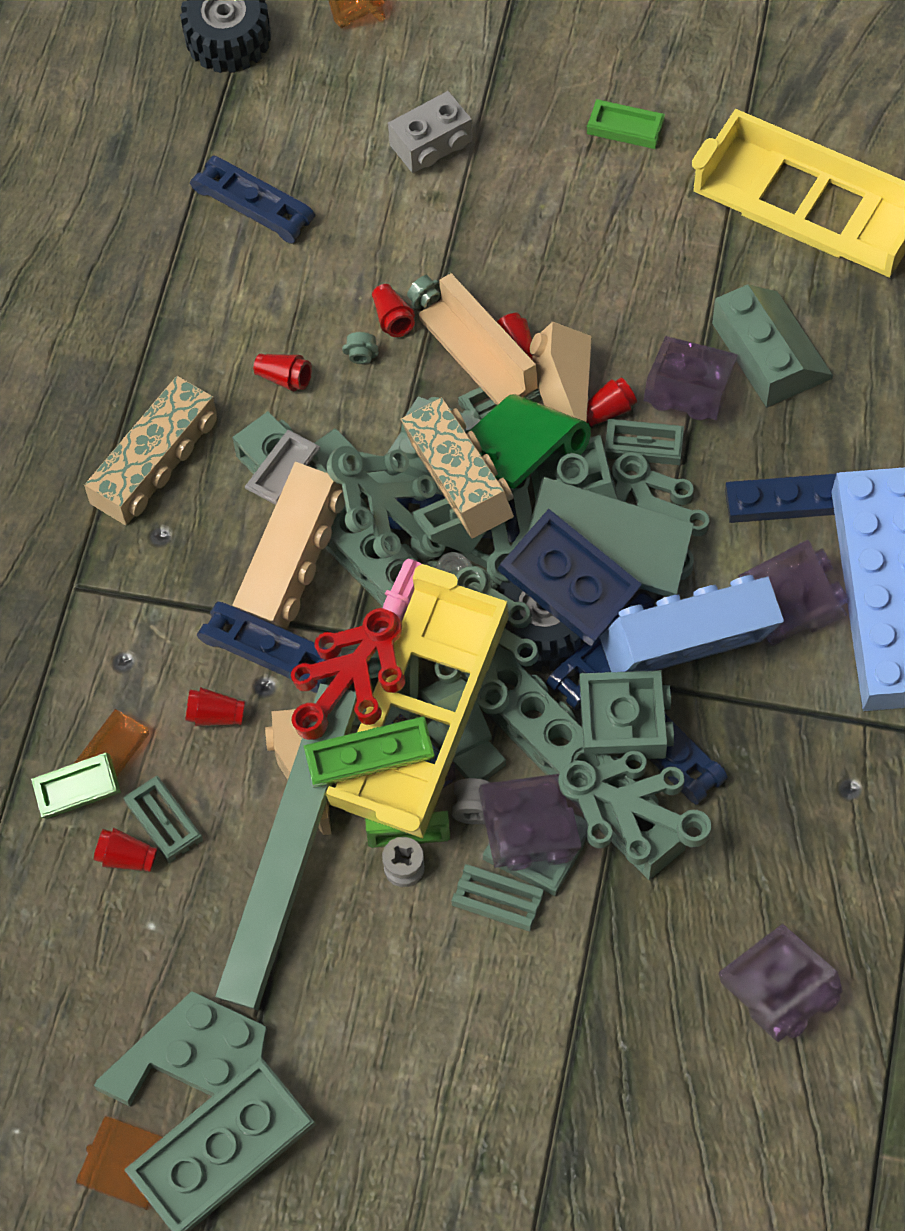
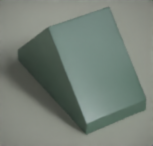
[413,498,486,554]
[419,677,492,757]

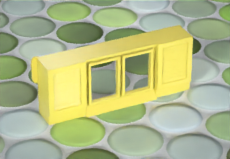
[692,109,905,278]
[326,564,509,838]

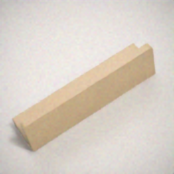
[419,273,538,405]

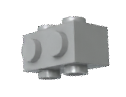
[388,91,472,173]

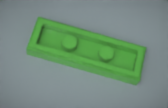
[303,716,434,788]

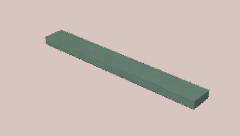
[215,683,357,1011]

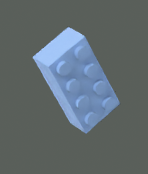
[600,575,784,672]

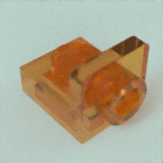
[328,0,386,29]

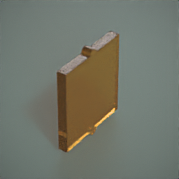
[76,1116,163,1210]

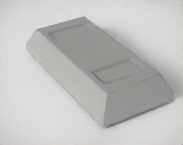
[245,430,320,505]

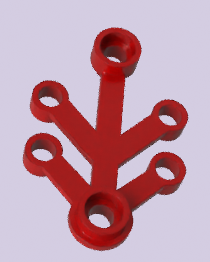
[291,608,405,740]

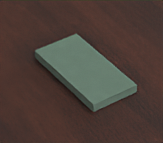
[528,477,694,597]
[124,1056,316,1231]

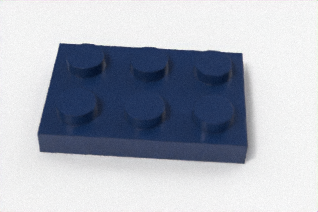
[497,508,642,646]

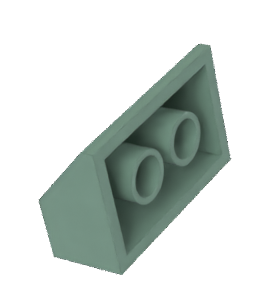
[712,284,833,408]

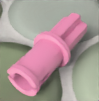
[378,559,422,632]

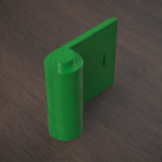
[468,394,591,489]

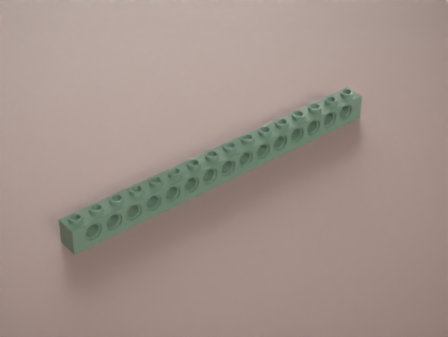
[232,411,687,880]

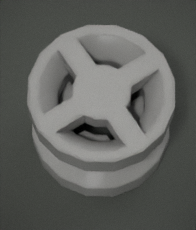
[452,778,495,824]
[382,837,425,887]

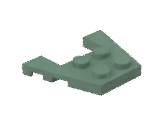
[94,991,268,1107]

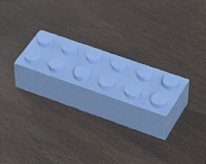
[831,467,905,711]

